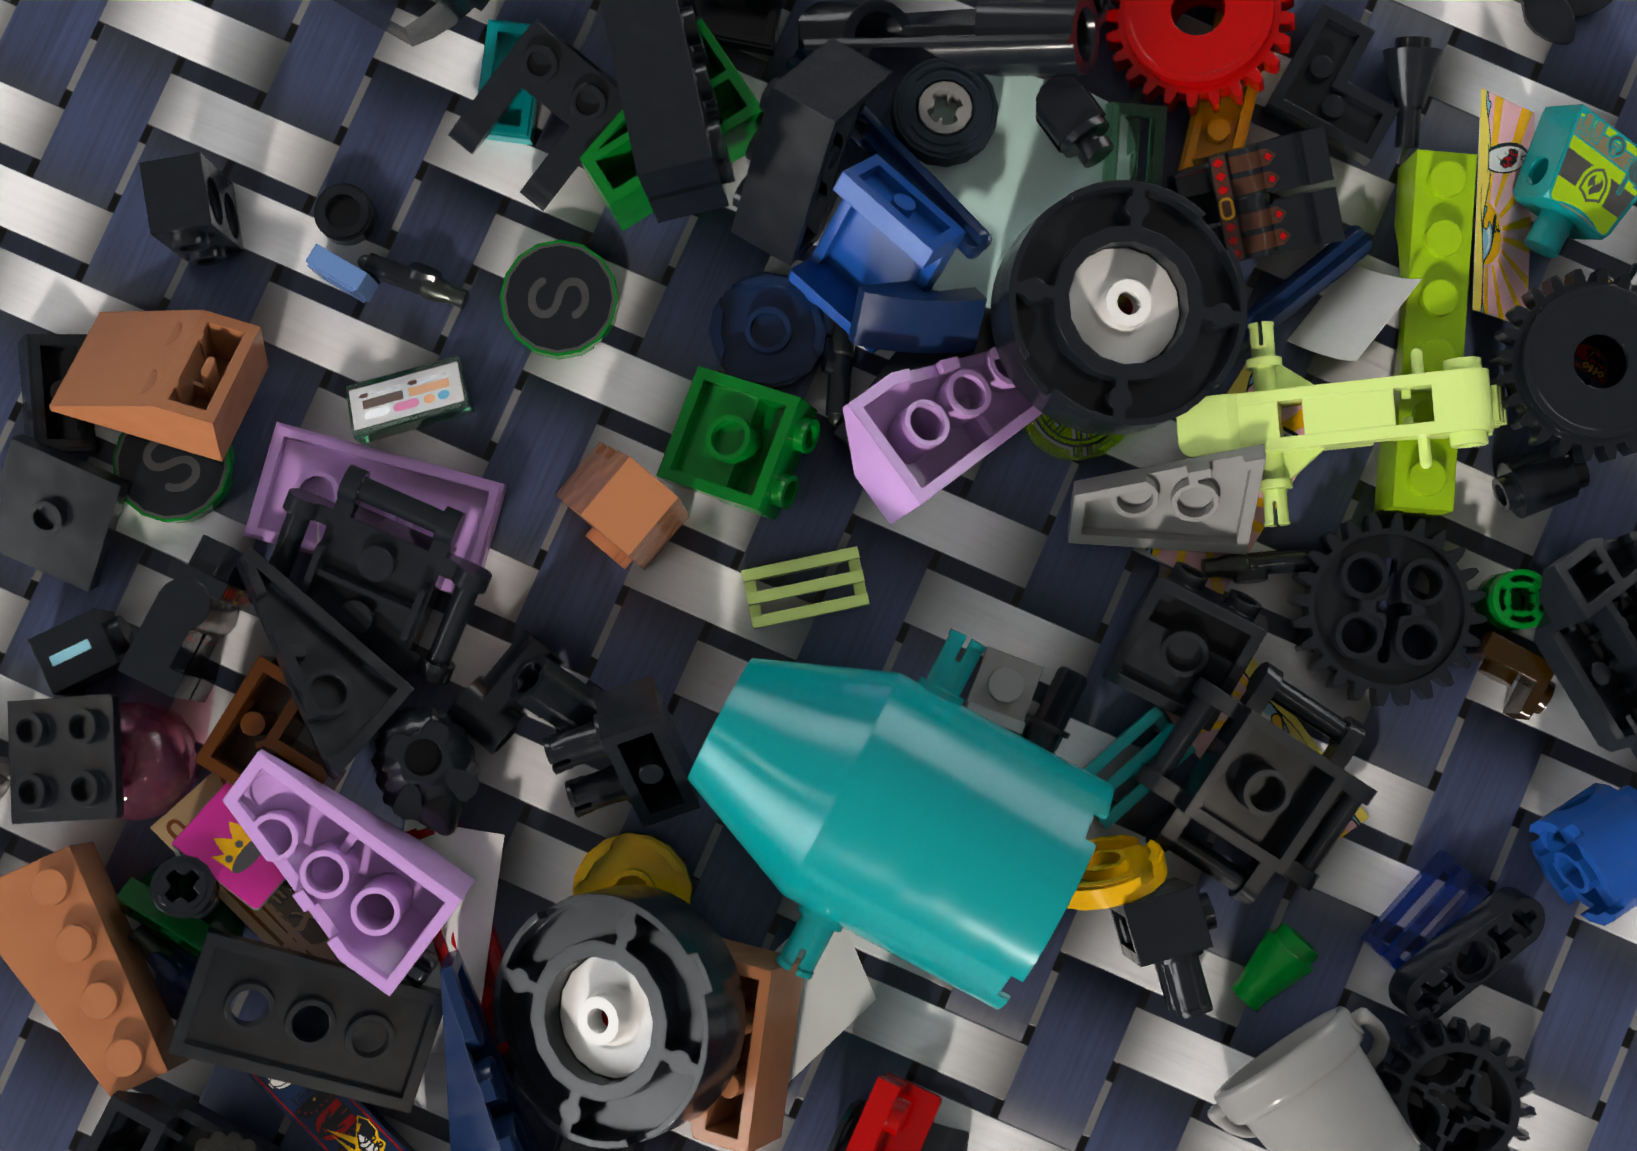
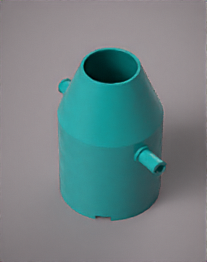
[688,628,1114,1010]

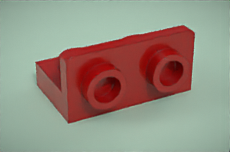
[846,1072,942,1151]

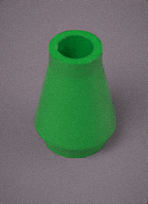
[1230,921,1320,1012]

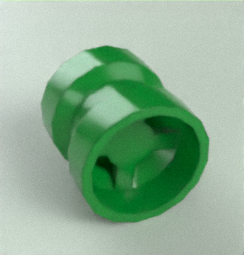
[1474,569,1545,632]

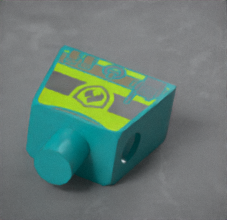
[1513,104,1637,258]

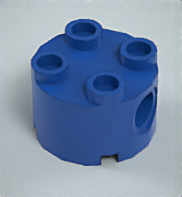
[1529,783,1637,926]

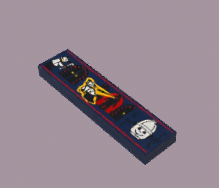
[245,1025,415,1151]

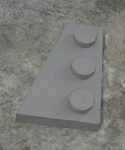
[1067,444,1266,555]

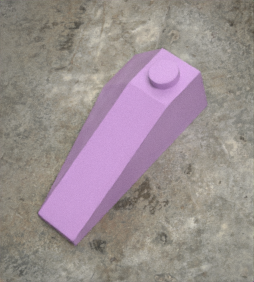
[843,347,1042,525]
[222,749,476,996]

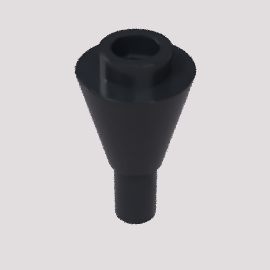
[1383,36,1443,149]

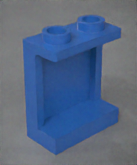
[788,154,966,353]

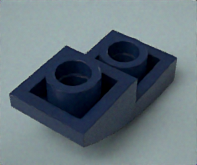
[848,280,987,353]

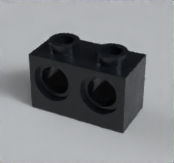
[139,152,244,266]

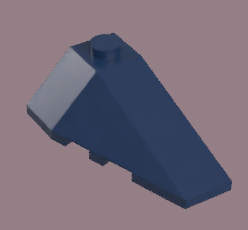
[440,949,541,1151]

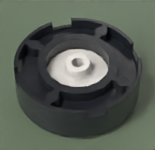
[990,180,1248,435]
[493,884,745,1149]

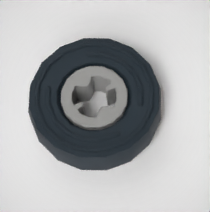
[890,57,998,167]

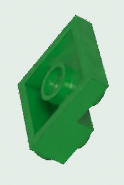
[656,366,820,521]

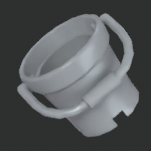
[1207,1006,1421,1151]

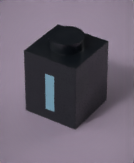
[28,608,135,696]

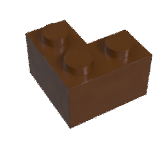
[194,655,347,791]

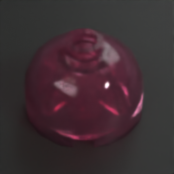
[114,701,199,821]

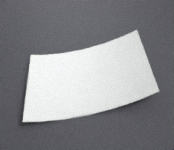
[1287,265,1422,361]

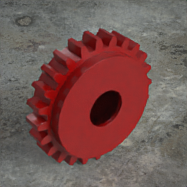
[1105,0,1295,116]

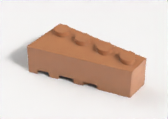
[0,842,189,1097]

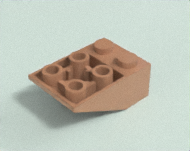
[49,310,269,462]

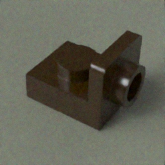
[1465,632,1556,720]

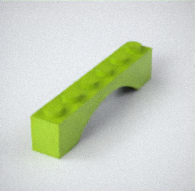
[1374,149,1477,518]

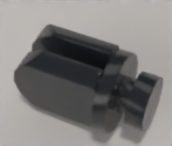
[1036,75,1114,168]

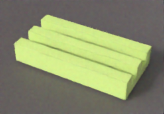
[741,546,870,629]

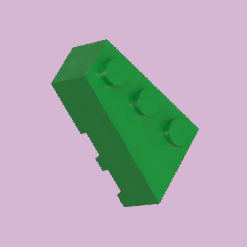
[580,18,764,231]

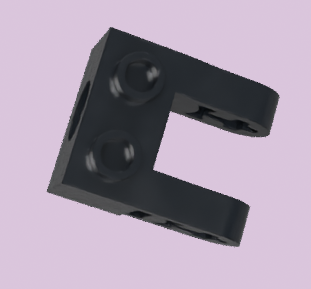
[448,19,623,211]

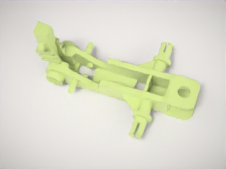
[1176,321,1508,527]

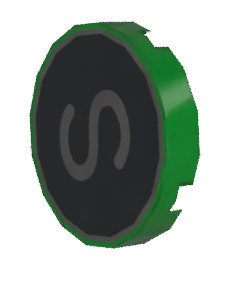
[500,240,620,360]
[112,432,235,523]

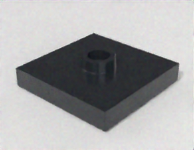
[0,434,131,592]

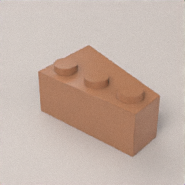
[555,442,690,570]
[690,938,803,1151]

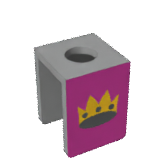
[171,782,286,910]

